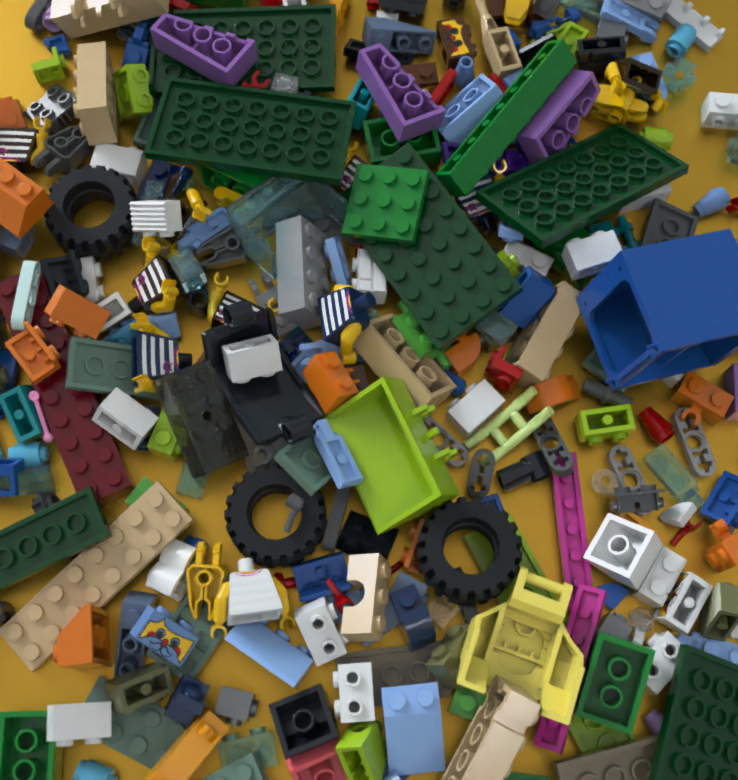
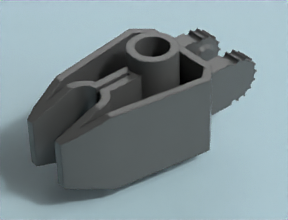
[33,126,93,177]
[195,226,266,269]

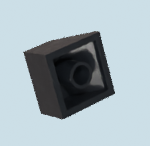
[269,683,340,760]

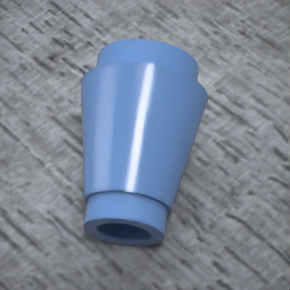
[455,56,475,89]
[692,186,730,218]

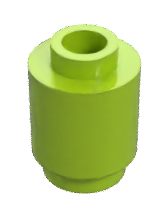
[638,126,673,151]

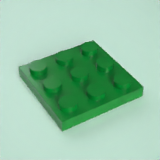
[341,163,430,244]

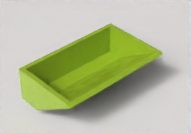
[323,376,460,535]

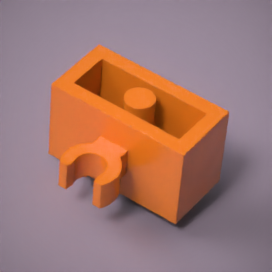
[44,284,111,339]
[302,351,360,414]
[669,372,735,428]
[704,519,738,573]

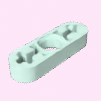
[11,260,41,331]

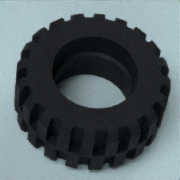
[43,165,140,262]
[224,463,327,568]
[416,496,523,606]

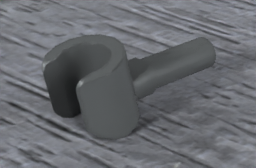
[283,493,304,533]

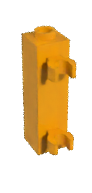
[142,706,230,780]

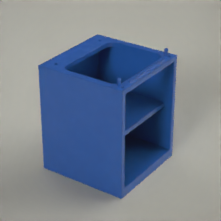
[576,229,738,391]

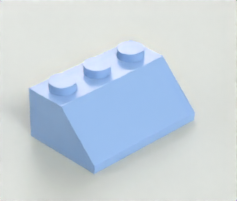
[437,73,503,143]
[224,621,315,689]

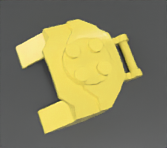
[456,566,585,726]

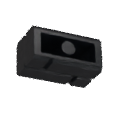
[576,36,626,73]

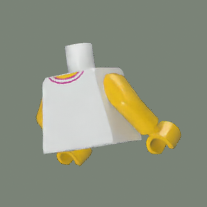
[210,558,295,640]

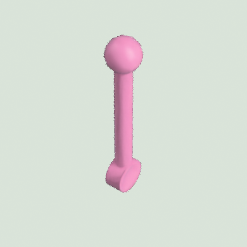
[28,391,54,443]

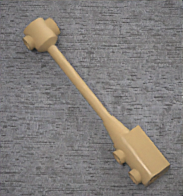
[474,0,522,82]

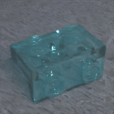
[216,726,280,769]

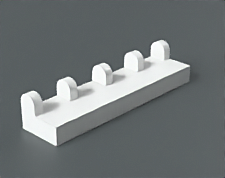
[664,0,726,52]

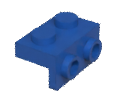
[291,551,353,603]

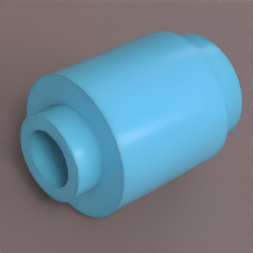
[665,23,696,58]
[8,441,49,469]
[73,759,118,780]

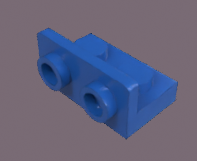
[700,471,738,535]

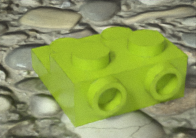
[112,64,154,121]

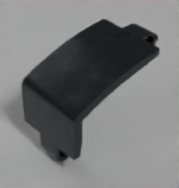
[201,299,326,446]

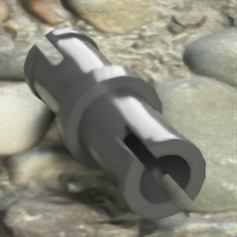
[580,376,633,406]

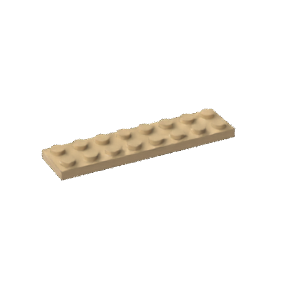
[0,481,195,672]

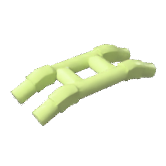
[462,386,554,470]

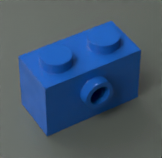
[499,265,556,329]

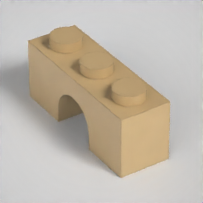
[340,553,391,642]

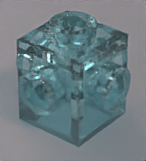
[662,54,698,93]

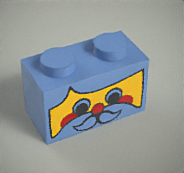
[129,605,199,667]

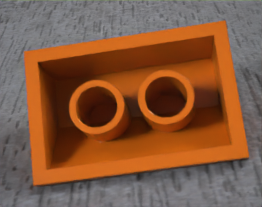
[0,158,54,239]
[53,604,112,671]

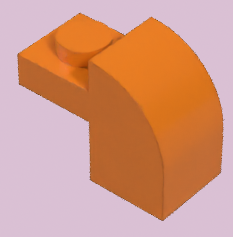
[444,332,481,377]
[521,374,581,415]

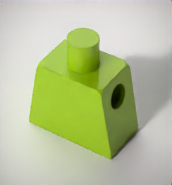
[335,720,387,780]

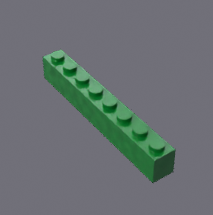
[435,39,577,196]

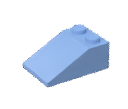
[380,682,446,776]

